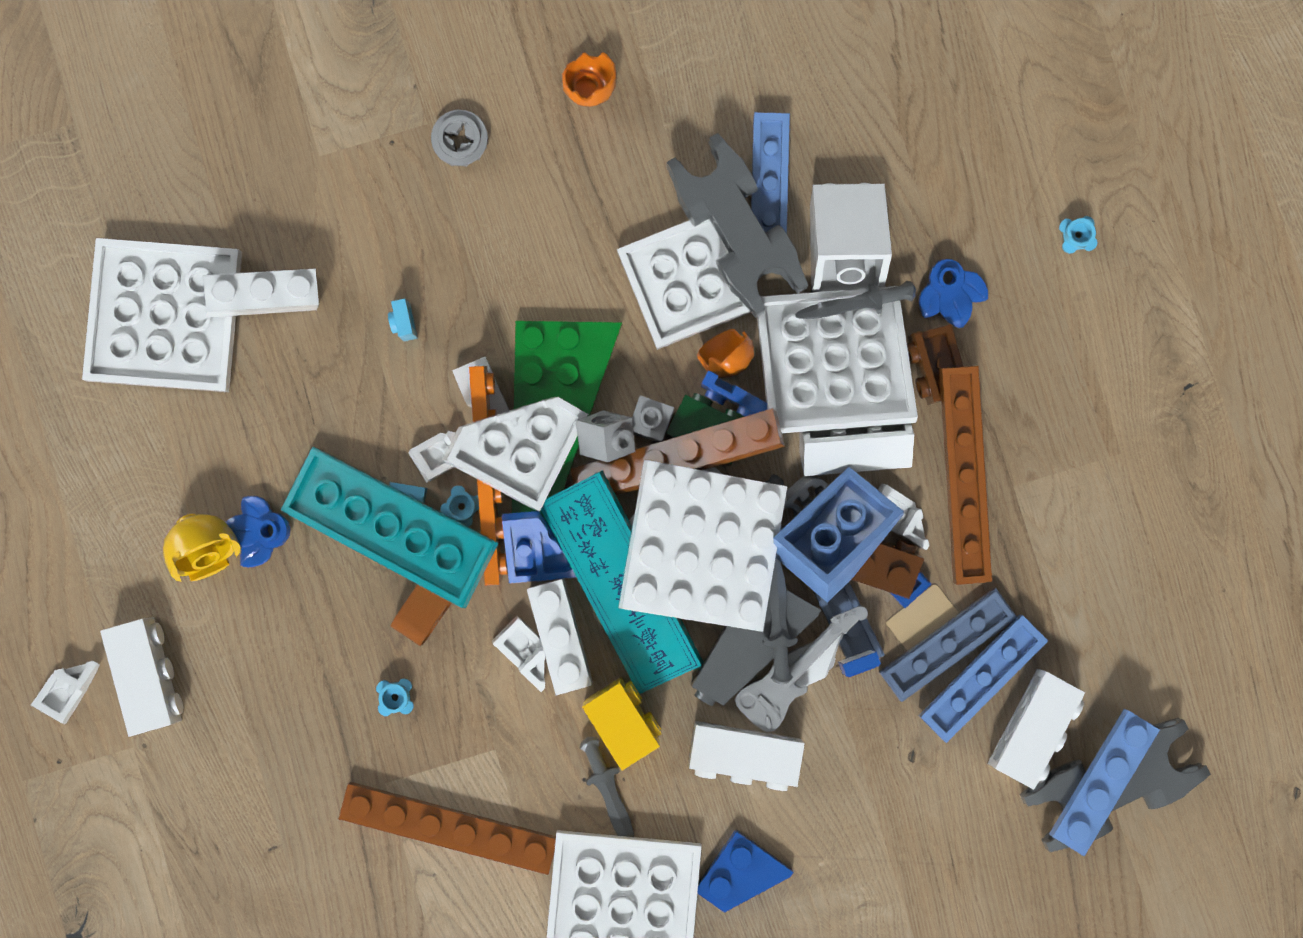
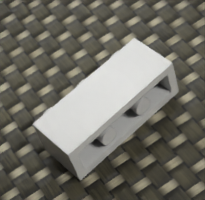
[203,269,319,317]
[799,423,914,476]
[527,579,593,695]
[100,617,183,737]
[987,669,1085,790]
[688,721,805,791]

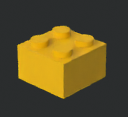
[582,677,662,771]

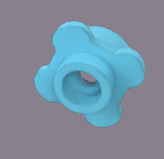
[1059,216,1098,254]
[440,485,479,527]
[376,678,414,716]

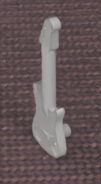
[735,606,868,732]

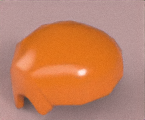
[562,52,616,107]
[697,328,754,378]

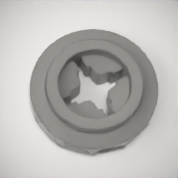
[431,110,488,167]

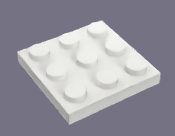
[617,219,750,350]

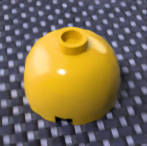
[163,514,240,582]

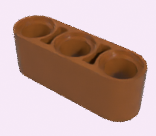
[391,584,452,647]

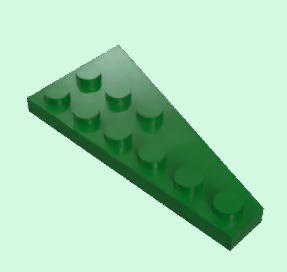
[511,321,623,524]

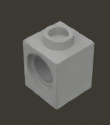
[632,395,674,443]
[576,410,635,462]

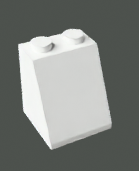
[810,183,892,293]

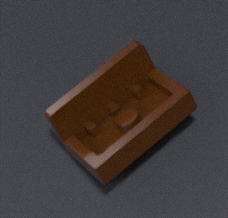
[907,324,964,405]
[851,539,924,599]

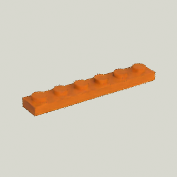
[469,366,508,586]

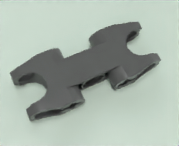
[666,133,808,318]
[1019,718,1211,852]

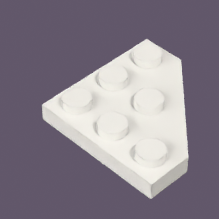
[442,397,588,511]

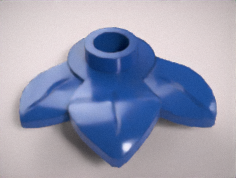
[918,259,988,328]
[226,496,291,568]

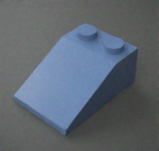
[773,467,904,603]

